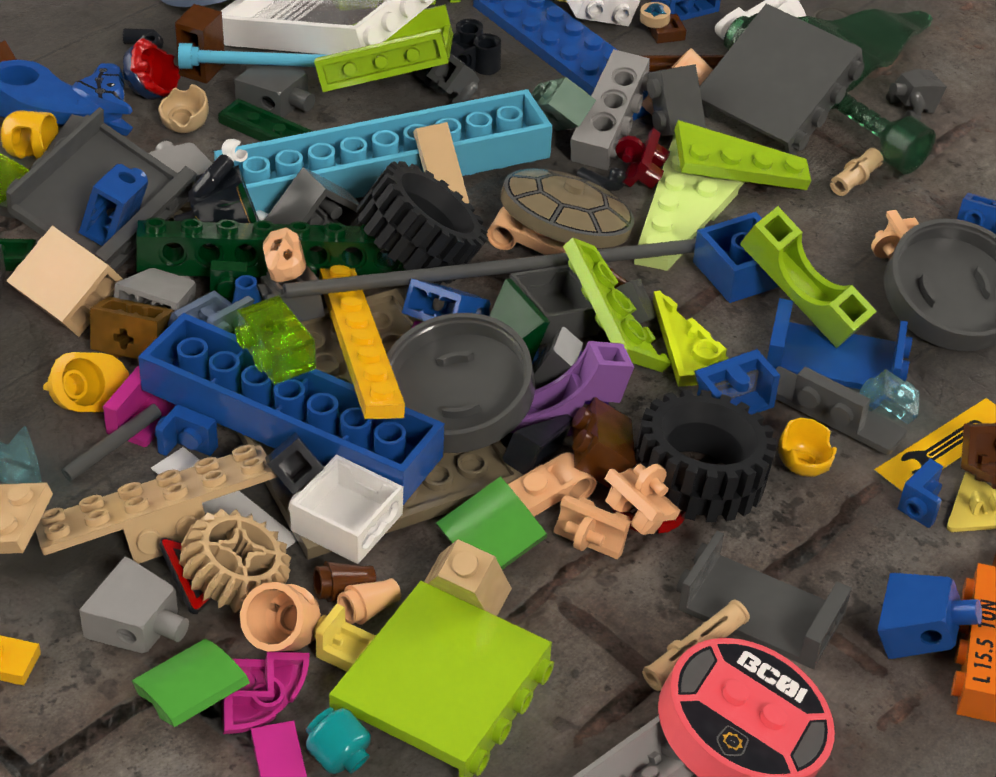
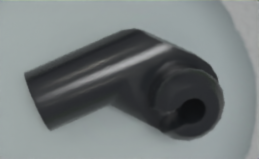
[123,28,164,49]

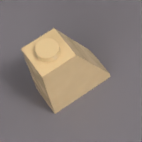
[424,539,512,616]

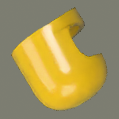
[0,110,59,159]

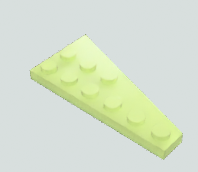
[634,135,749,271]

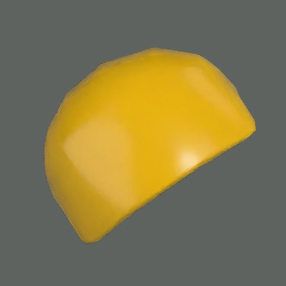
[778,417,837,477]

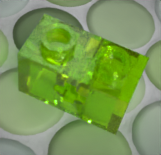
[235,295,316,385]

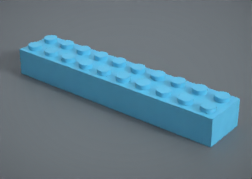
[214,89,552,214]

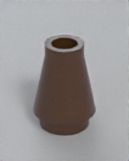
[313,561,376,602]

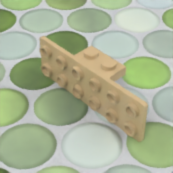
[35,445,278,564]

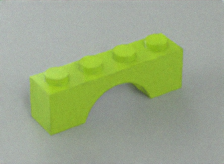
[740,206,877,348]

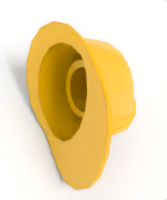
[43,352,129,412]

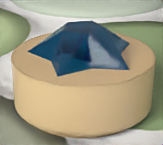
[640,2,671,28]

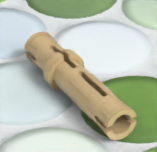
[642,600,750,691]

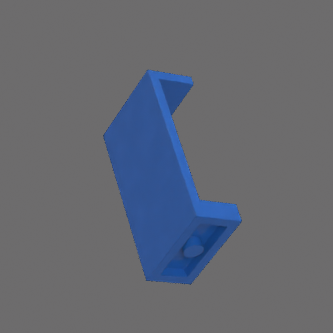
[767,298,913,396]

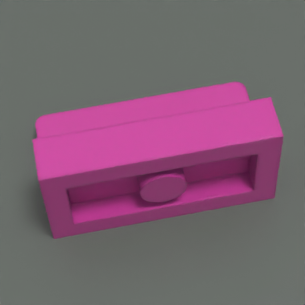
[103,365,176,447]

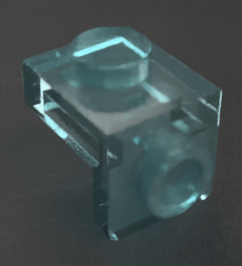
[860,369,920,424]

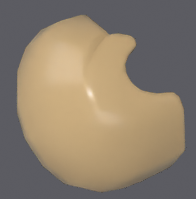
[158,84,209,133]

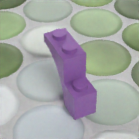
[511,341,634,436]

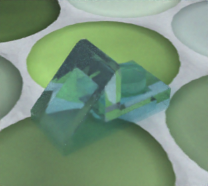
[0,426,42,484]

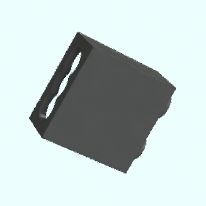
[509,265,600,345]

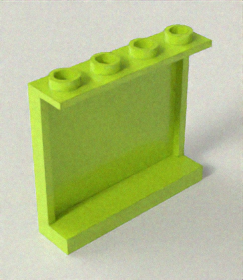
[314,4,453,92]
[329,581,554,777]

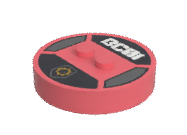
[658,638,835,777]

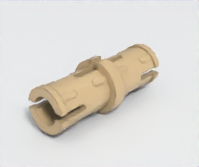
[830,148,884,196]

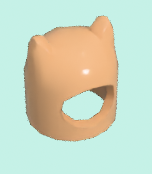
[240,582,321,652]

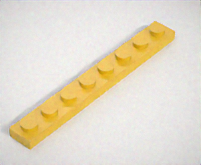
[319,265,405,419]

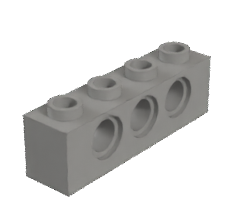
[571,49,650,171]

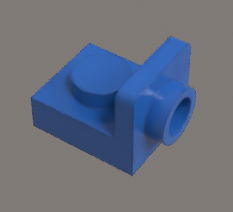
[155,404,218,456]
[897,458,943,528]

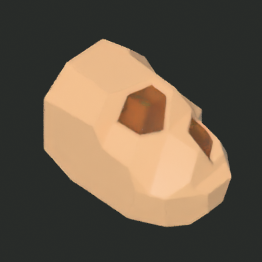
[263,227,306,282]

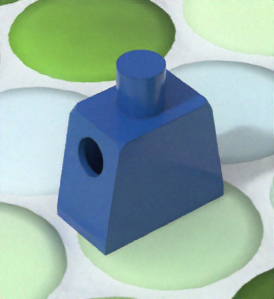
[79,164,148,246]
[402,278,490,321]
[877,573,982,659]

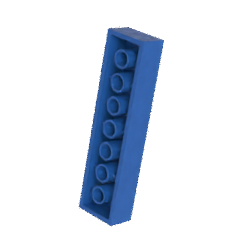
[138,313,444,505]

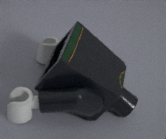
[174,139,268,249]

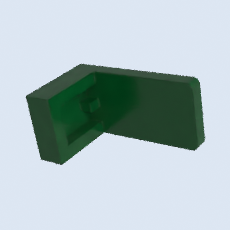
[210,260,248,303]

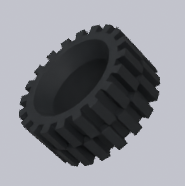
[357,161,488,284]
[633,389,777,523]

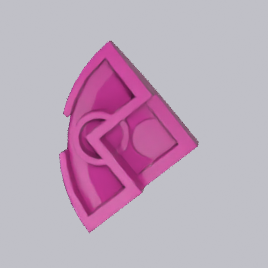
[221,652,310,734]

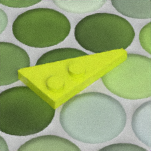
[652,291,729,387]

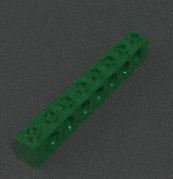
[136,218,406,279]

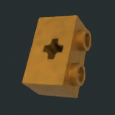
[90,296,174,362]

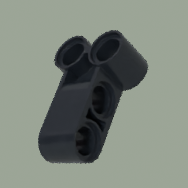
[412,19,501,87]

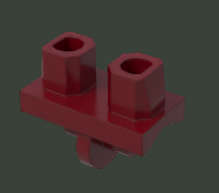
[616,128,670,189]

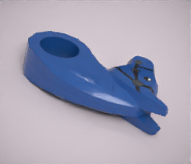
[0,60,133,136]

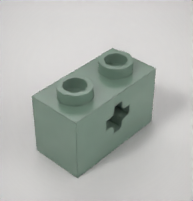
[531,77,596,131]

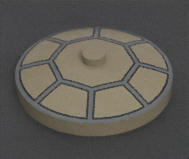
[500,169,634,248]

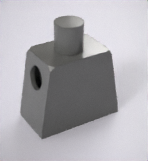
[234,51,315,118]

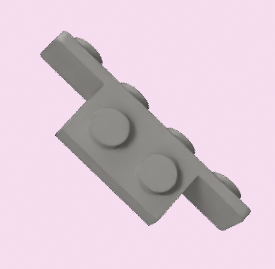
[573,715,694,777]

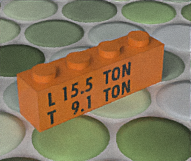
[951,563,996,723]

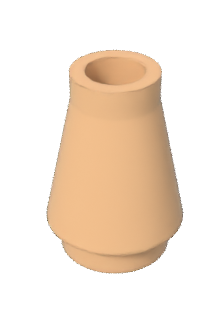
[337,578,401,625]

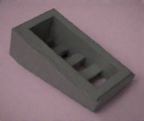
[532,327,583,390]

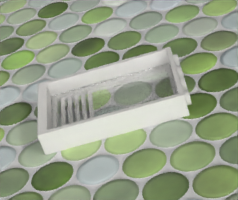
[221,0,435,55]

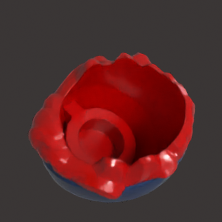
[123,38,180,100]

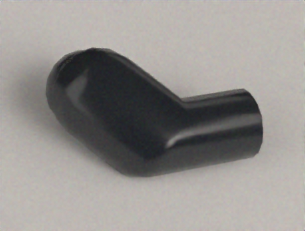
[576,167,627,191]

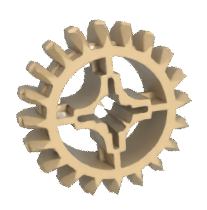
[179,509,291,613]

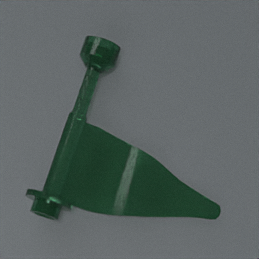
[724,9,936,174]

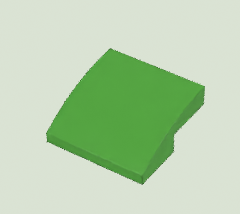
[436,476,547,570]
[132,638,250,727]

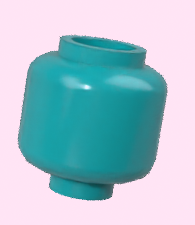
[306,707,371,774]

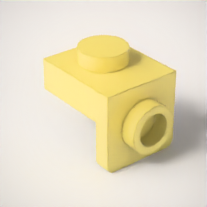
[313,604,376,672]

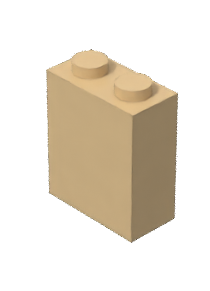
[7,225,123,337]

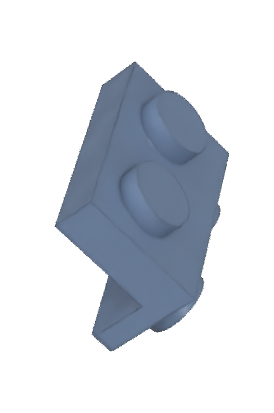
[167,290,254,333]

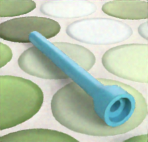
[178,43,327,69]

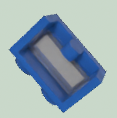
[694,349,780,415]

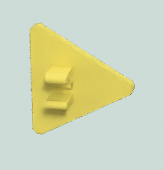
[946,471,996,532]

